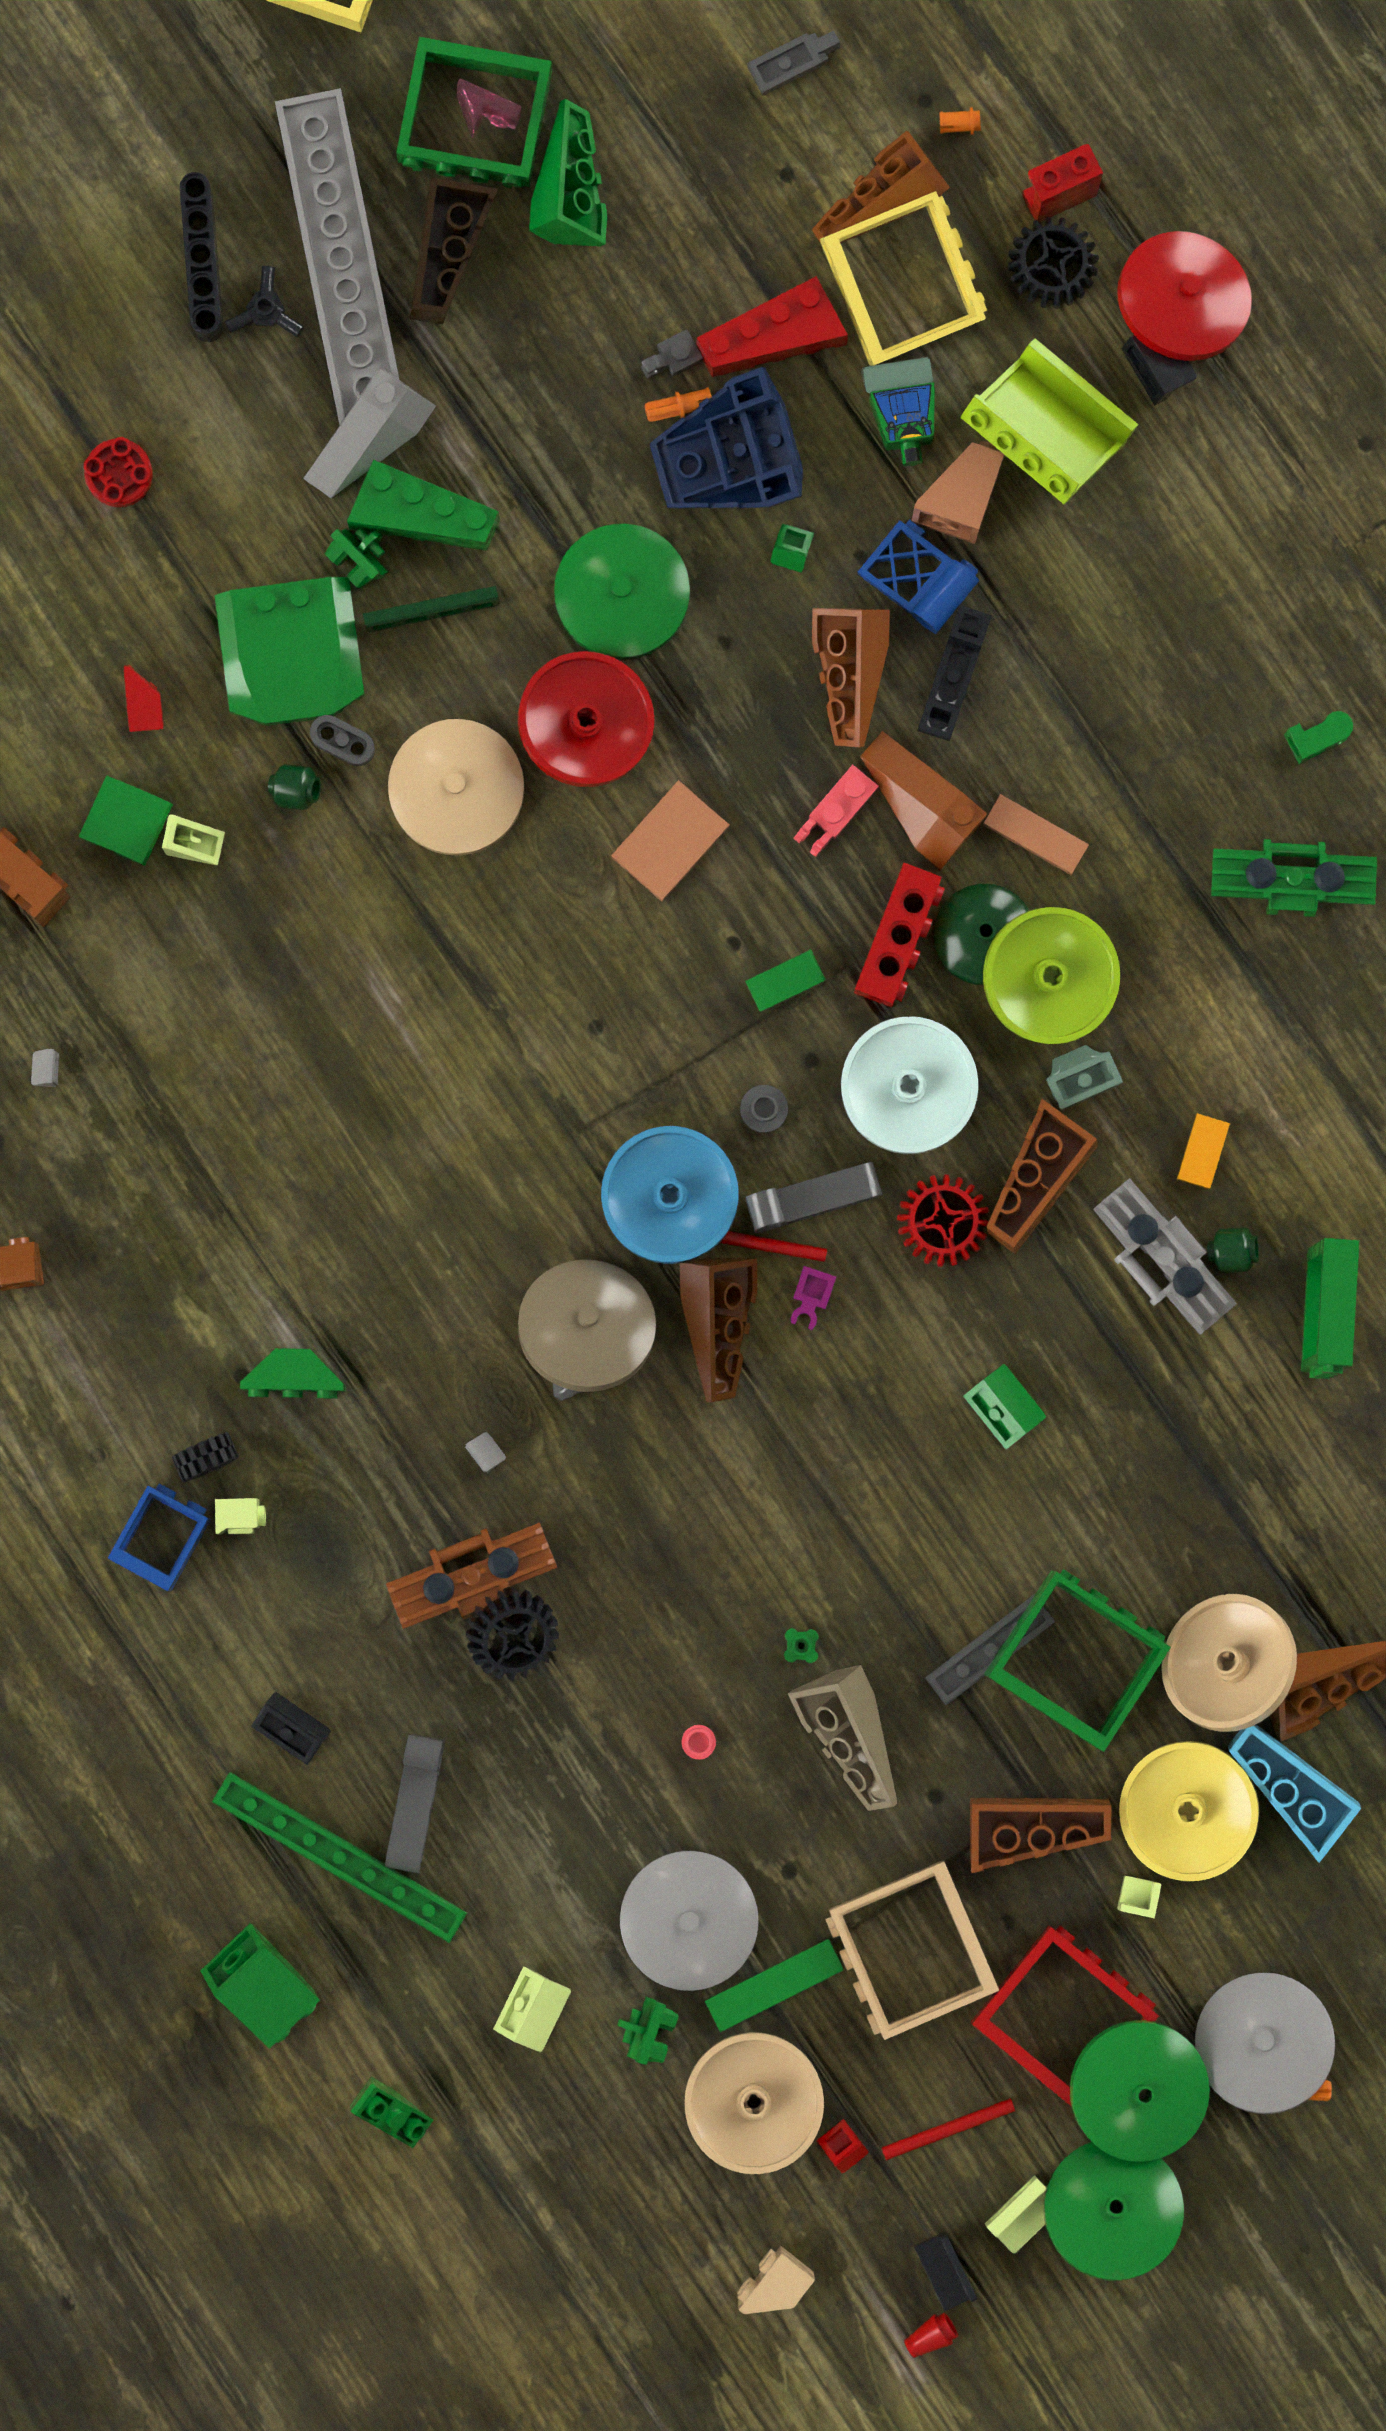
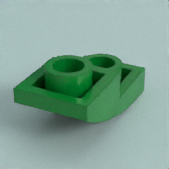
[745,949,826,1012]

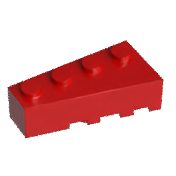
[696,276,848,377]

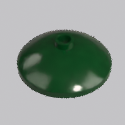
[933,884,1030,986]

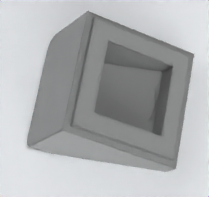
[31,1049,59,1087]
[465,1432,506,1473]

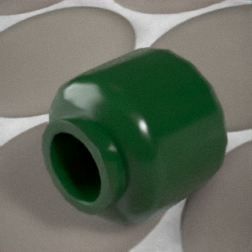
[268,764,321,810]
[1207,1227,1259,1273]

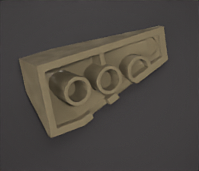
[788,1665,897,1811]

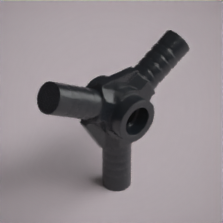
[225,266,304,338]

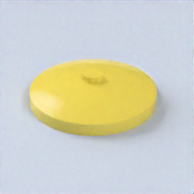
[1119,1741,1259,1881]

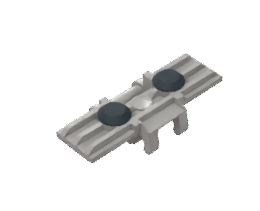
[1093,1178,1237,1335]

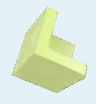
[1117,1875,1161,1918]

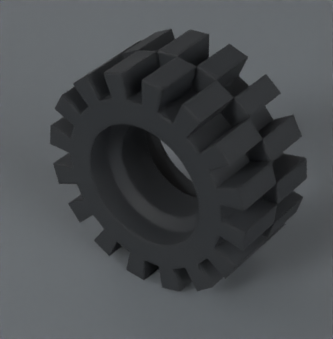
[171,1432,239,1483]

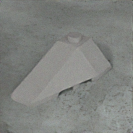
[303,367,436,498]

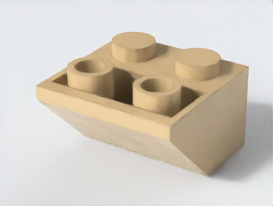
[737,2246,815,2314]

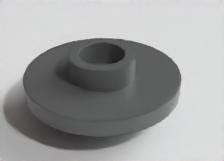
[740,1085,788,1133]

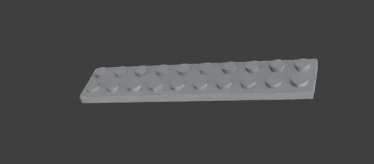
[275,88,400,425]

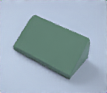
[861,357,933,393]

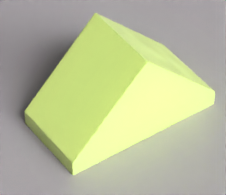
[162,815,225,865]

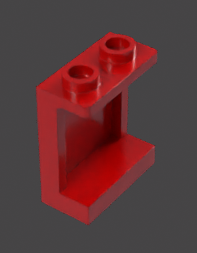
[1022,144,1103,222]

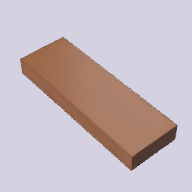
[983,794,1089,875]

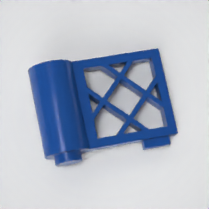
[858,519,979,634]

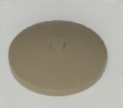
[518,1260,656,1392]

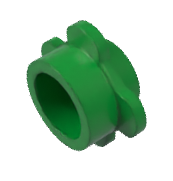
[784,1628,819,1663]

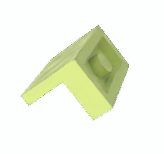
[493,1966,571,2052]
[985,2175,1047,2253]

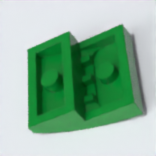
[79,775,173,866]

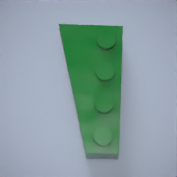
[347,460,500,551]

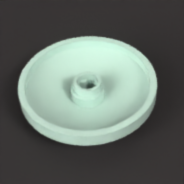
[841,1017,978,1154]

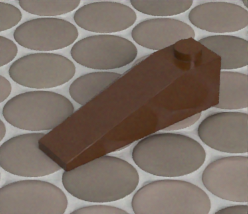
[680,1258,758,1402]

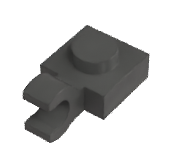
[641,329,703,379]

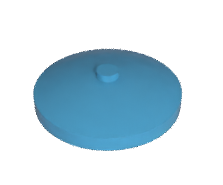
[601,1126,739,1264]

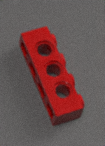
[854,863,945,1008]

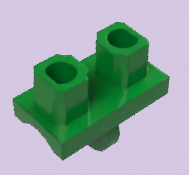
[325,527,389,588]
[617,1997,679,2065]

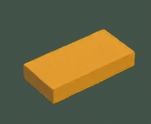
[1177,1113,1230,1189]

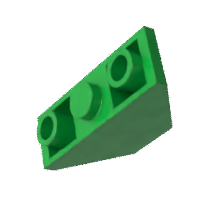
[240,1348,346,1399]
[350,2076,434,2148]

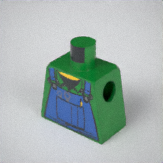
[869,382,935,466]

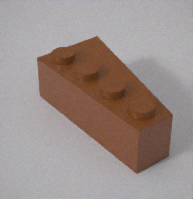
[986,1099,1098,1254]
[970,1798,1111,1873]

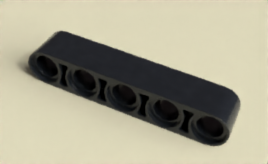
[180,172,223,342]

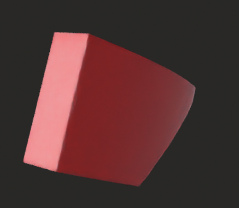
[124,665,164,732]

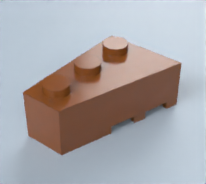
[0,827,71,927]

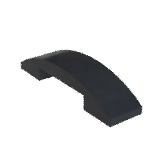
[917,605,992,742]

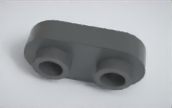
[310,715,375,766]

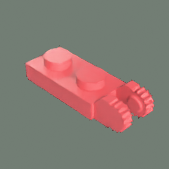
[793,765,879,857]

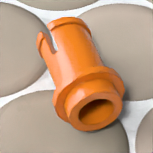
[939,107,981,135]

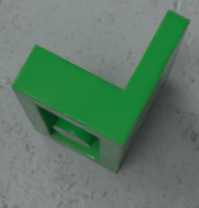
[963,1364,1046,1449]

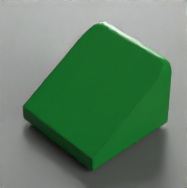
[771,523,814,572]

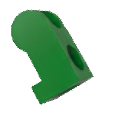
[1284,711,1353,764]

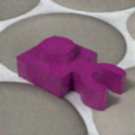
[791,1266,836,1331]

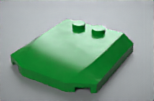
[214,577,365,726]

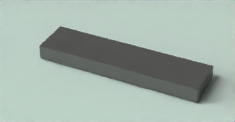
[925,1594,1055,1705]

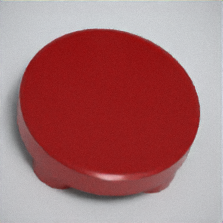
[84,437,153,507]

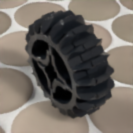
[1007,216,1099,309]
[466,1588,559,1681]

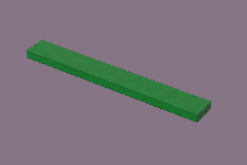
[212,1772,468,1943]

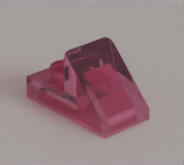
[456,78,522,138]

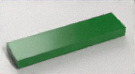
[705,1938,844,2032]

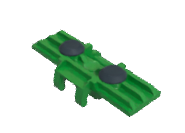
[1211,839,1377,917]

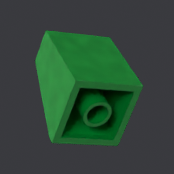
[200,1923,320,2049]

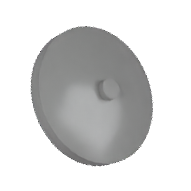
[620,1851,758,1991]
[1195,1973,1335,2114]

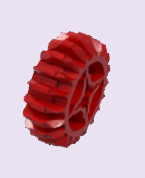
[897,1174,989,1267]

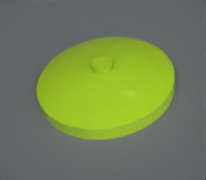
[983,907,1120,1044]

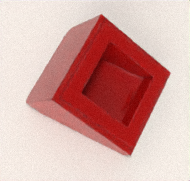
[816,2119,869,2173]

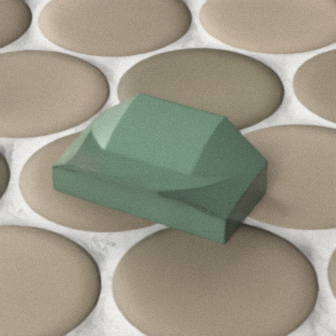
[1046,1045,1123,1111]

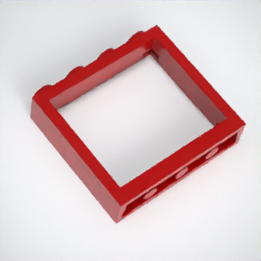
[971,1925,1159,2107]

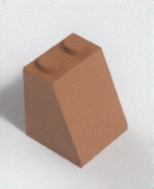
[912,441,1004,544]

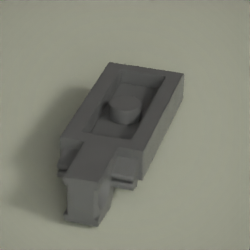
[747,31,840,96]

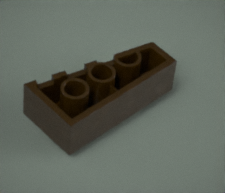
[410,177,498,325]

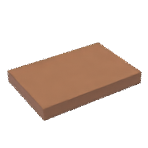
[611,780,729,902]

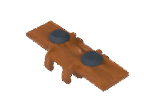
[386,1523,557,1629]

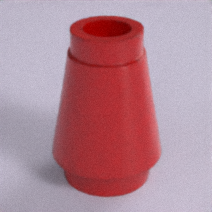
[904,2312,958,2358]

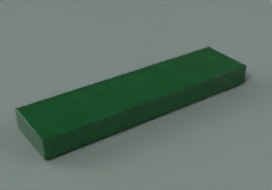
[363,586,500,633]

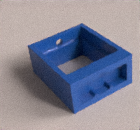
[108,1483,211,1592]

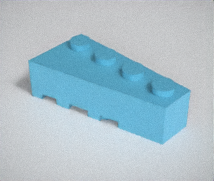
[1228,1724,1361,1863]

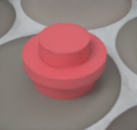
[682,1725,716,1760]

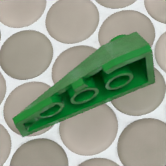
[529,99,607,247]

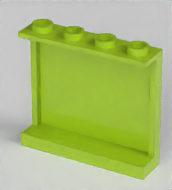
[960,338,1138,505]

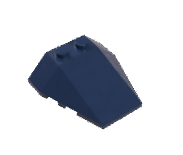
[649,367,803,508]

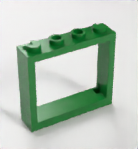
[396,37,552,189]
[1301,1238,1360,1379]
[984,1569,1171,1752]

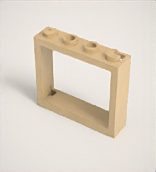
[825,1860,999,2040]

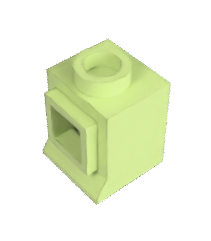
[215,1498,266,1535]

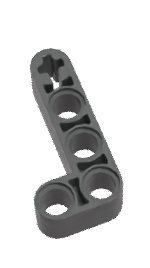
[745,1162,883,1233]
[385,1734,445,1873]

